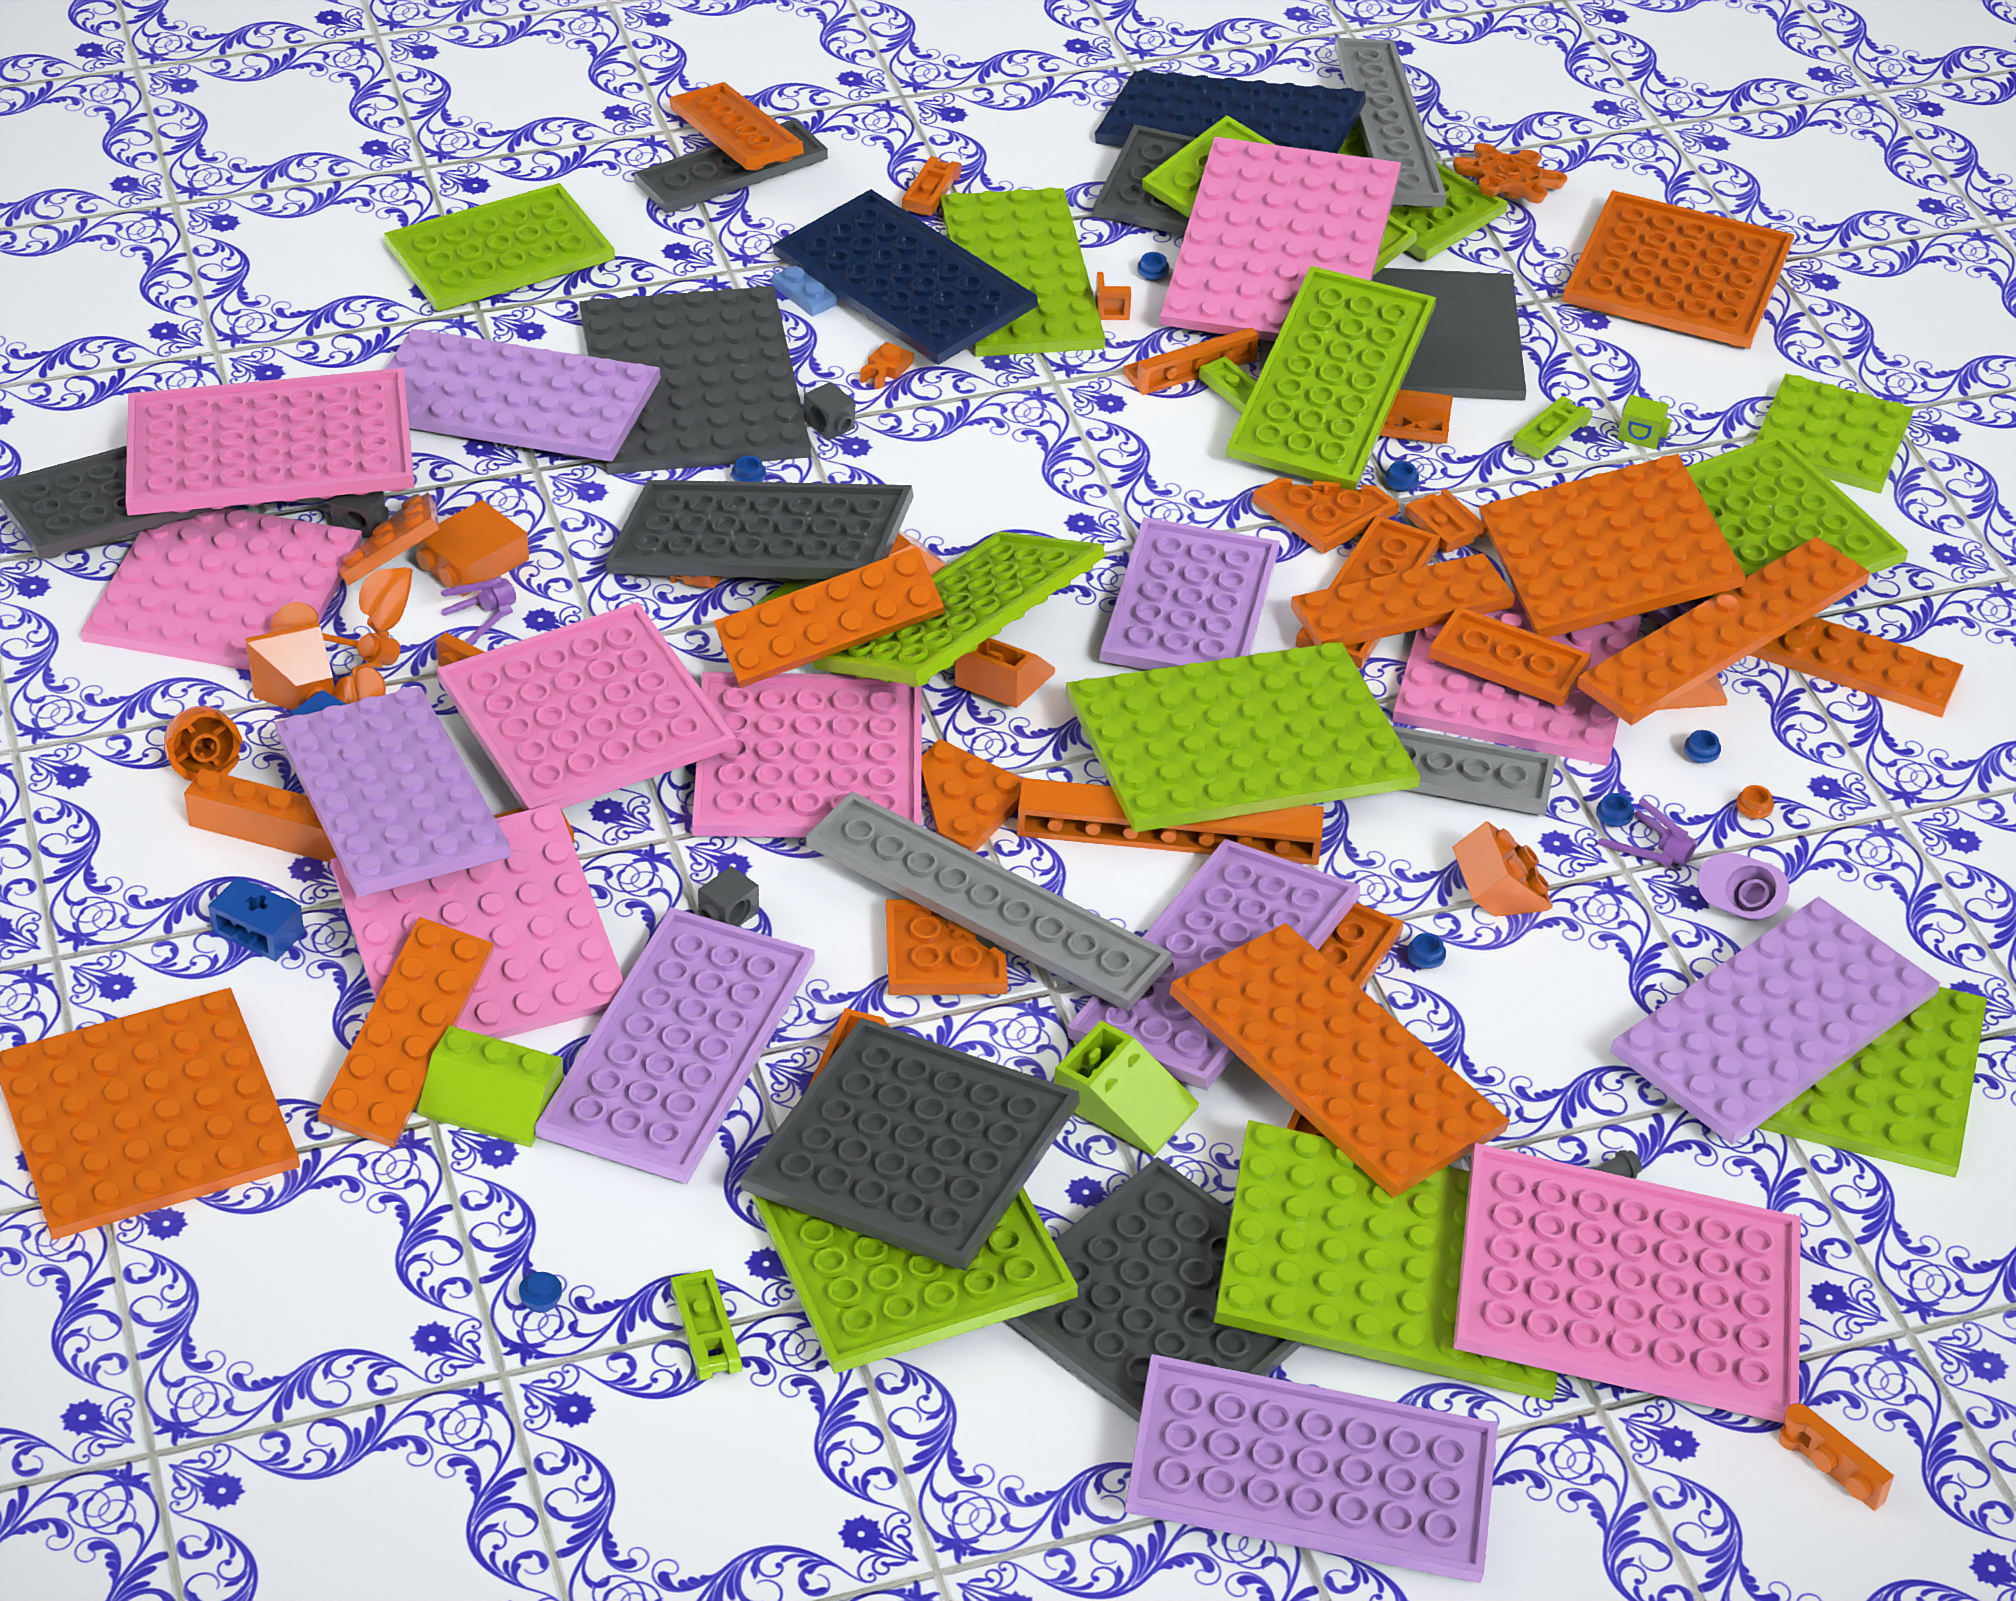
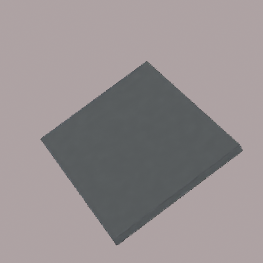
[1260,268,1527,401]

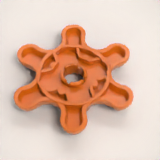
[1453,143,1568,204]

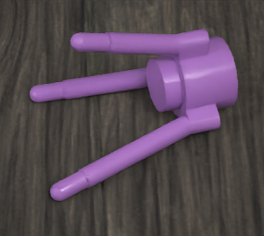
[441,576,517,644]
[1598,798,1698,868]

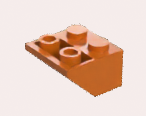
[955,638,1055,708]
[1452,821,1553,917]

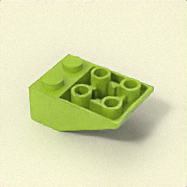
[1054,1020,1199,1156]

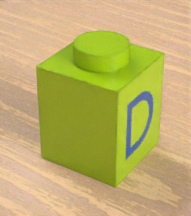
[1617,394,1672,450]

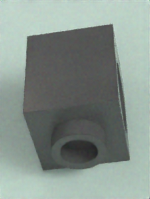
[804,382,856,441]
[330,491,389,538]
[698,866,759,927]

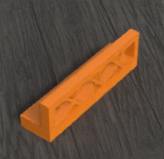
[1123,327,1259,395]
[1380,389,1453,444]

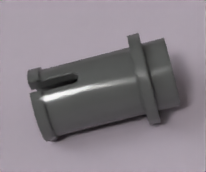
[1589,1150,1642,1179]

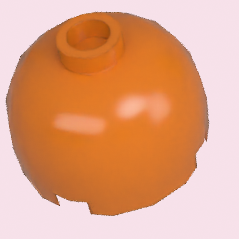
[164,705,242,781]

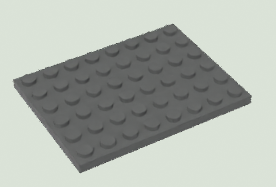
[579,286,811,475]

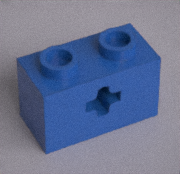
[208,877,305,962]

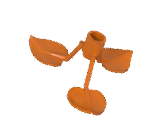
[269,567,413,704]

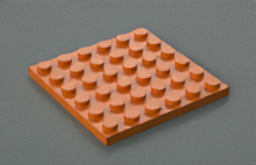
[1562,190,1795,349]
[1479,454,1746,638]
[0,987,300,1240]

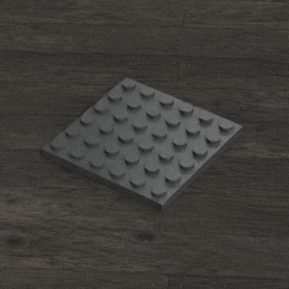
[740,1018,1080,1271]
[1005,1156,1304,1423]

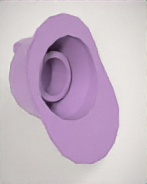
[1697,852,1790,920]

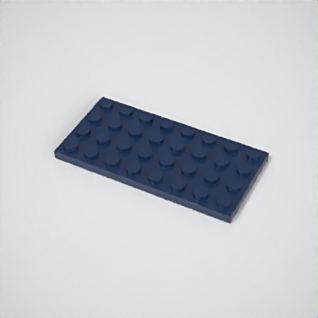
[1095,70,1366,154]
[772,189,1038,365]

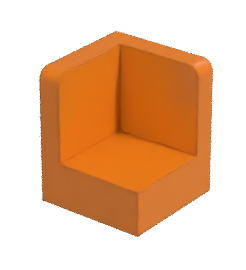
[1095,272,1132,320]

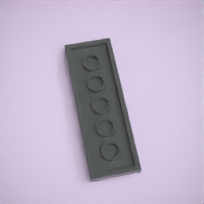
[634,118,828,214]

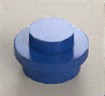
[1137,252,1170,281]
[732,456,766,482]
[1385,461,1419,492]
[1684,730,1721,763]
[1596,793,1634,827]
[1407,933,1446,969]
[519,1272,562,1313]

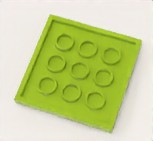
[1754,373,1914,494]

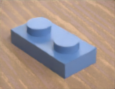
[772,265,838,317]

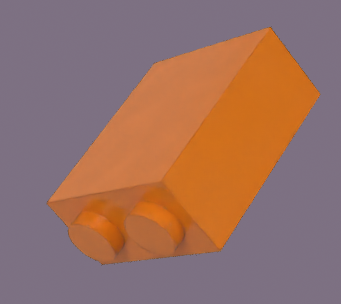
[416,500,529,597]

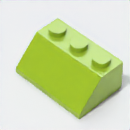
[417,1025,564,1148]

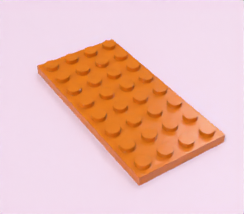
[1169,923,1510,1198]

